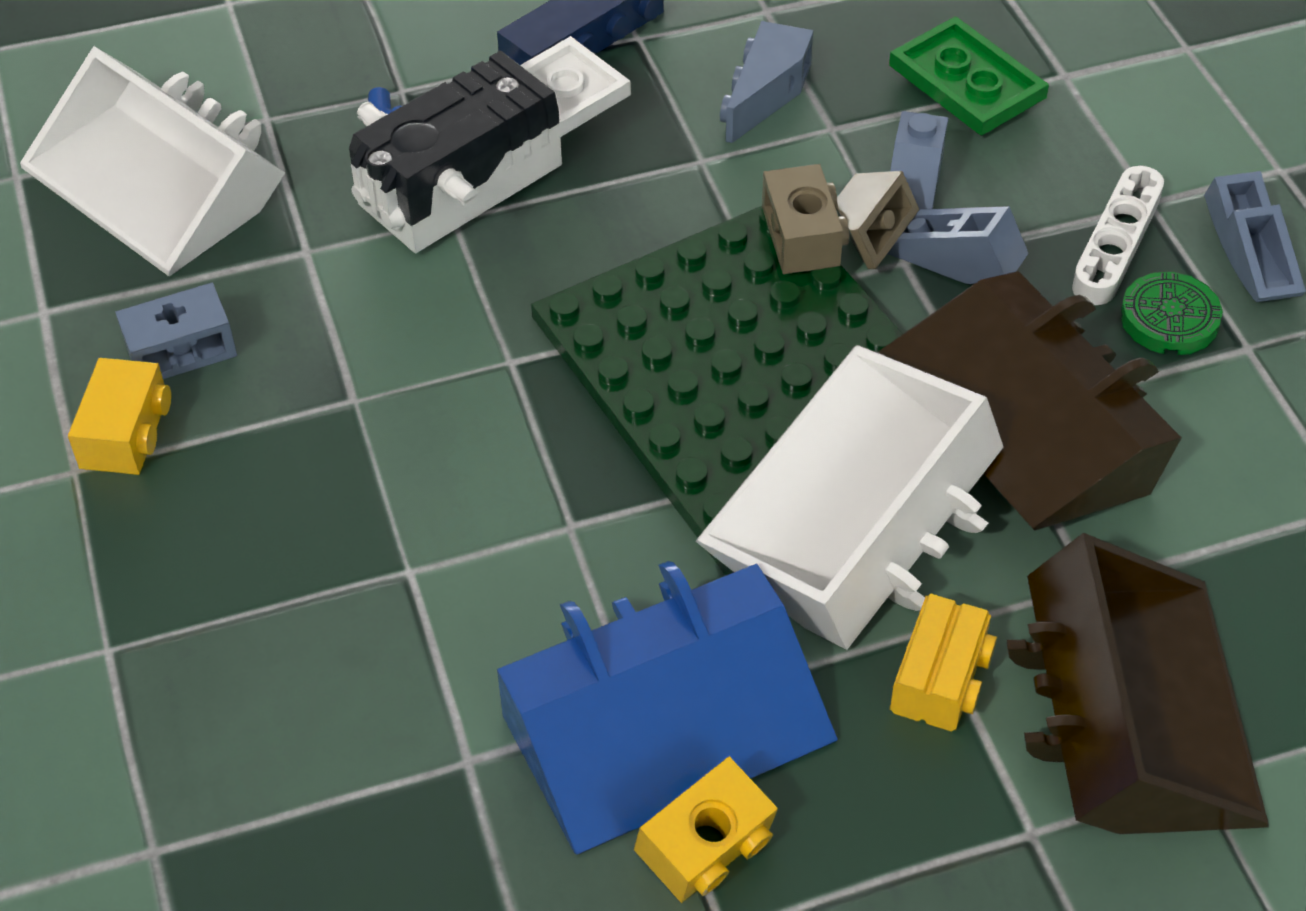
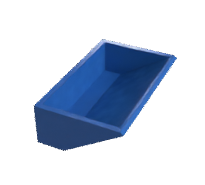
[497,561,838,855]

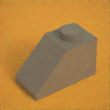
[837,171,920,269]

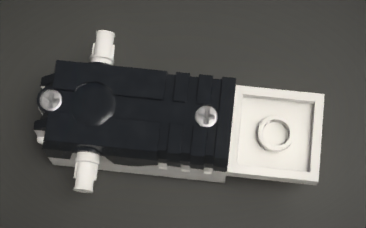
[349,36,631,254]

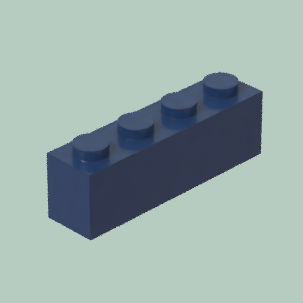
[497,0,664,65]

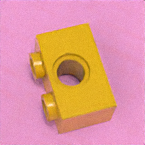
[634,756,778,904]

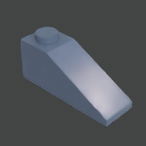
[887,206,1028,284]

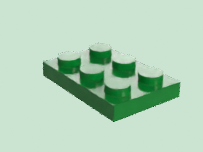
[889,16,1049,136]

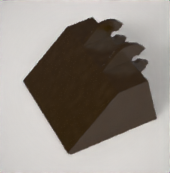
[877,271,1182,531]
[1007,533,1269,835]

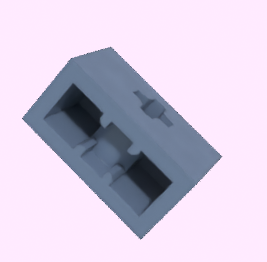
[115,282,237,379]

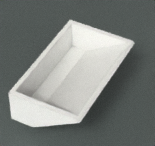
[20,46,285,277]
[695,345,1004,650]

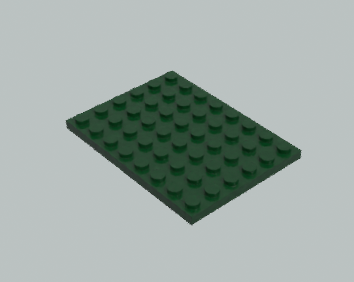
[531,206,903,576]

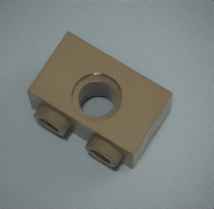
[762,164,849,274]

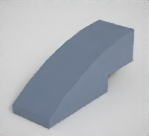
[1204,171,1306,302]

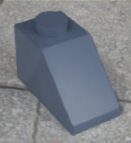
[890,111,948,209]

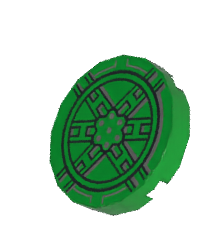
[1121,272,1223,355]

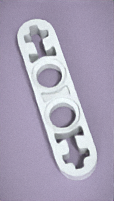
[1072,166,1164,305]

